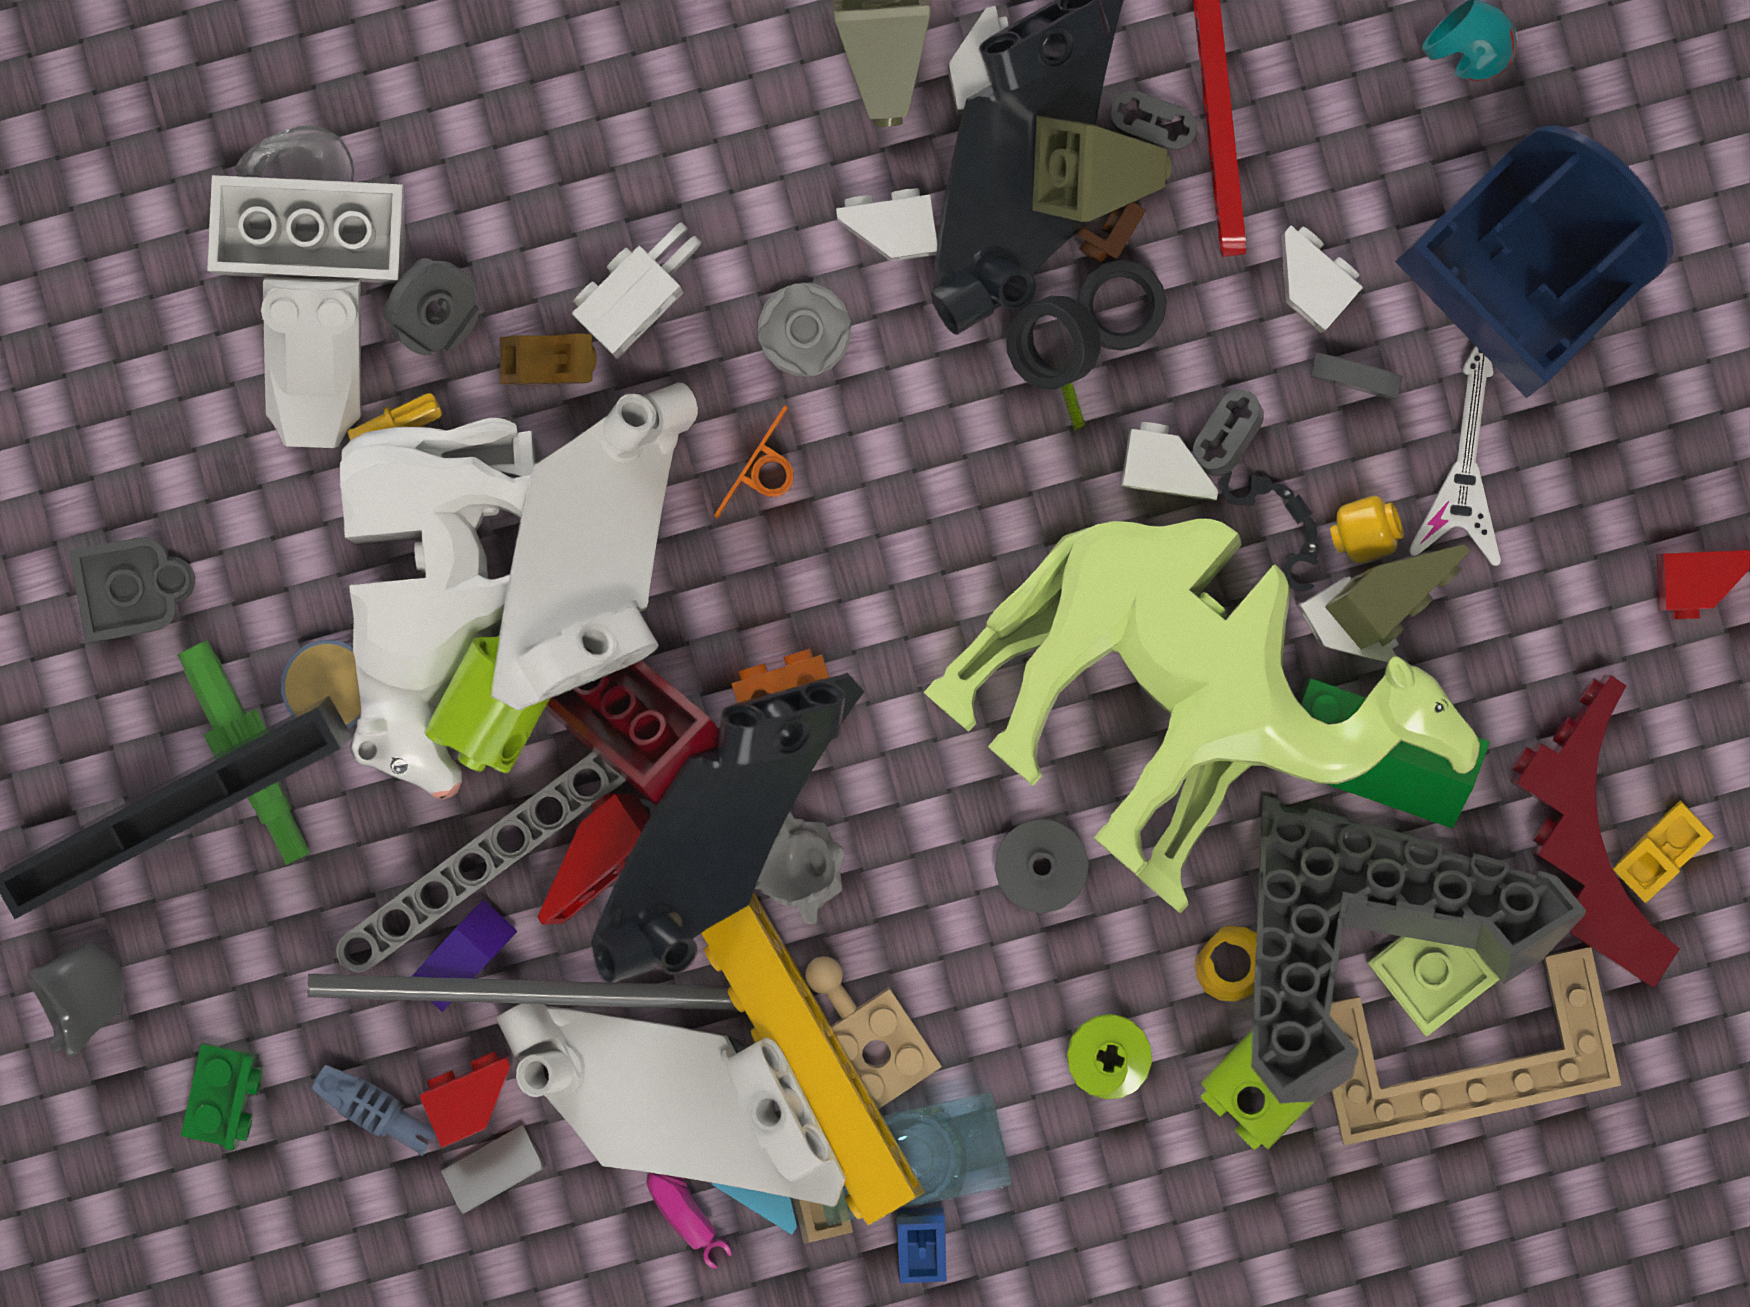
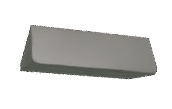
[441,1124,546,1214]

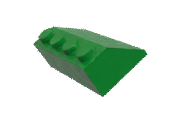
[1297,677,1490,829]

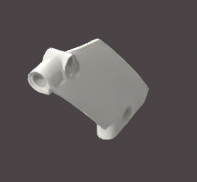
[491,382,698,710]
[496,1004,846,1207]

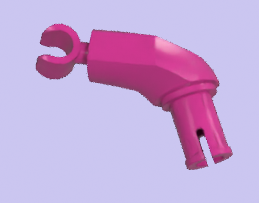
[646,1172,731,1268]

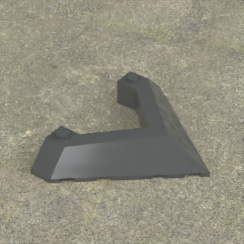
[1251,795,1586,1103]

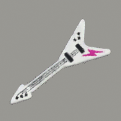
[1409,345,1501,566]

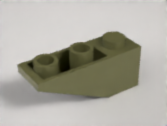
[1325,544,1470,650]

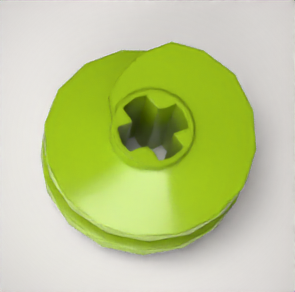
[1067,1014,1152,1099]

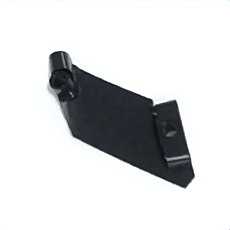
[930,0,1124,335]
[591,673,864,983]

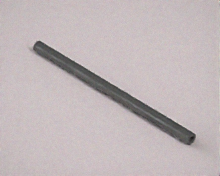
[307,973,735,1010]

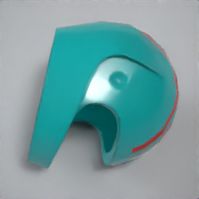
[1422,0,1518,82]

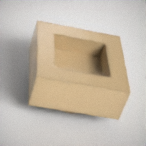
[793,1188,853,1244]

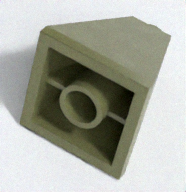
[833,0,930,127]
[1033,116,1172,222]

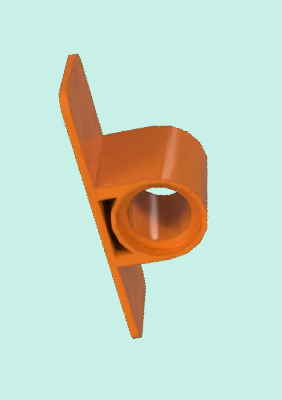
[714,405,794,519]

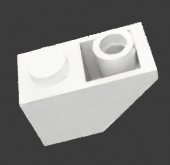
[948,6,1009,115]
[836,188,937,262]
[1281,225,1363,333]
[1296,576,1399,663]

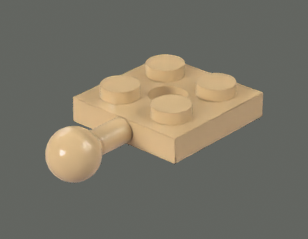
[805,956,942,1109]

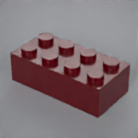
[545,647,720,806]

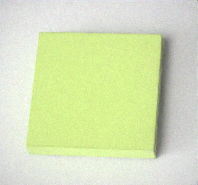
[1367,936,1500,1037]

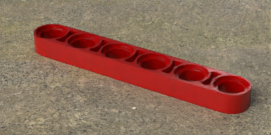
[1193,0,1246,257]

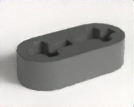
[1109,90,1197,151]
[1310,353,1403,399]
[1193,390,1264,476]

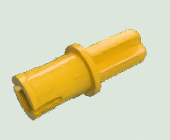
[347,393,442,441]

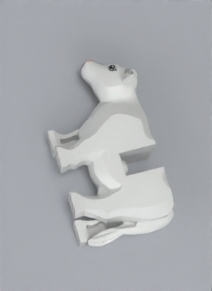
[340,417,537,799]

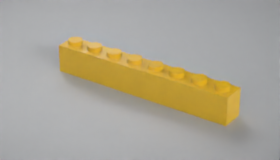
[701,892,926,1226]

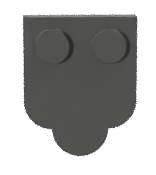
[69,537,195,644]

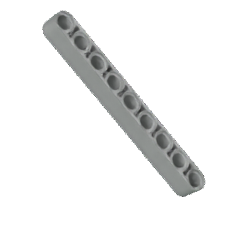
[336,752,626,973]

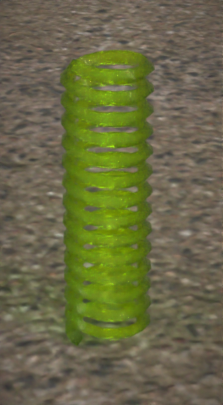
[1061,382,1086,430]

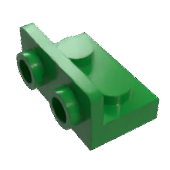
[181,1043,263,1151]

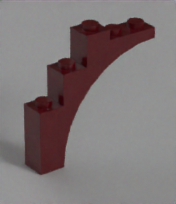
[1511,675,1680,988]

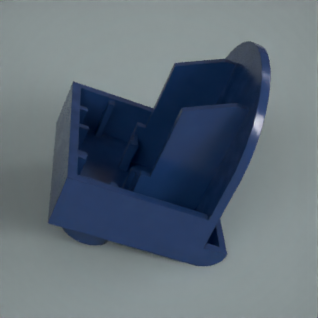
[1395,125,1674,398]

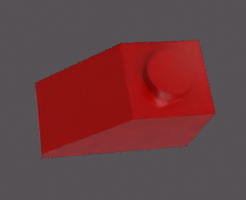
[1656,550,1750,620]

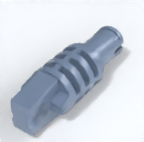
[311,1065,435,1156]

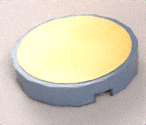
[281,640,361,728]

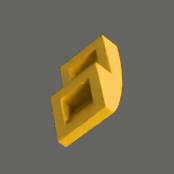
[1613,800,1714,903]

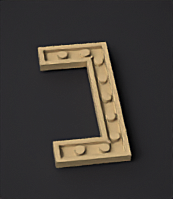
[1330,946,1621,1146]

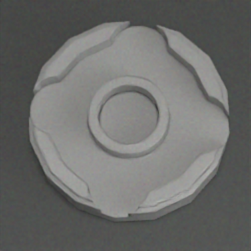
[758,283,851,377]

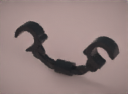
[1220,471,1320,591]

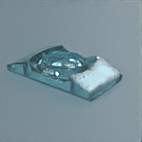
[823,1092,1013,1225]

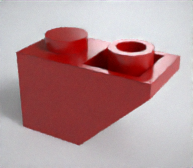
[419,1051,513,1148]

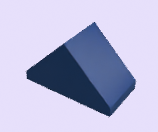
[897,1208,947,1283]

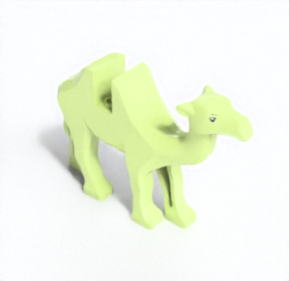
[924,519,1480,913]

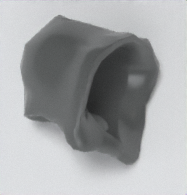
[27,941,125,1057]

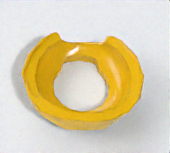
[1195,926,1257,1002]

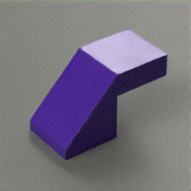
[411,900,518,1012]

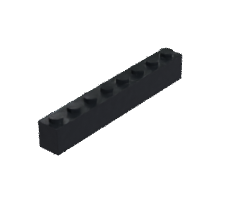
[0,696,352,920]

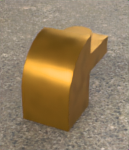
[500,334,597,385]

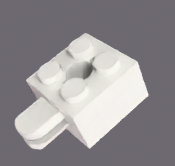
[572,222,702,360]

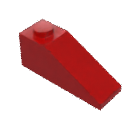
[537,792,650,925]

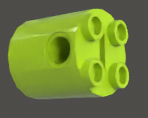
[424,636,550,773]
[1200,1029,1315,1150]

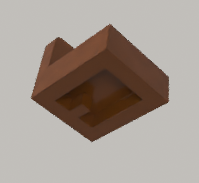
[1075,202,1146,264]

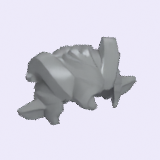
[755,812,845,925]

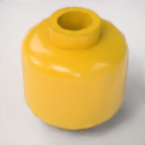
[1330,496,1404,564]

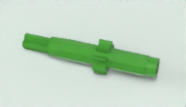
[177,640,310,865]

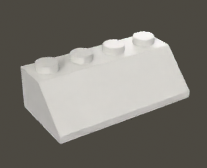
[207,175,406,283]

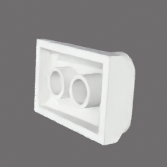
[261,276,361,448]

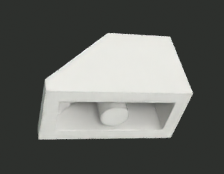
[1121,422,1218,501]

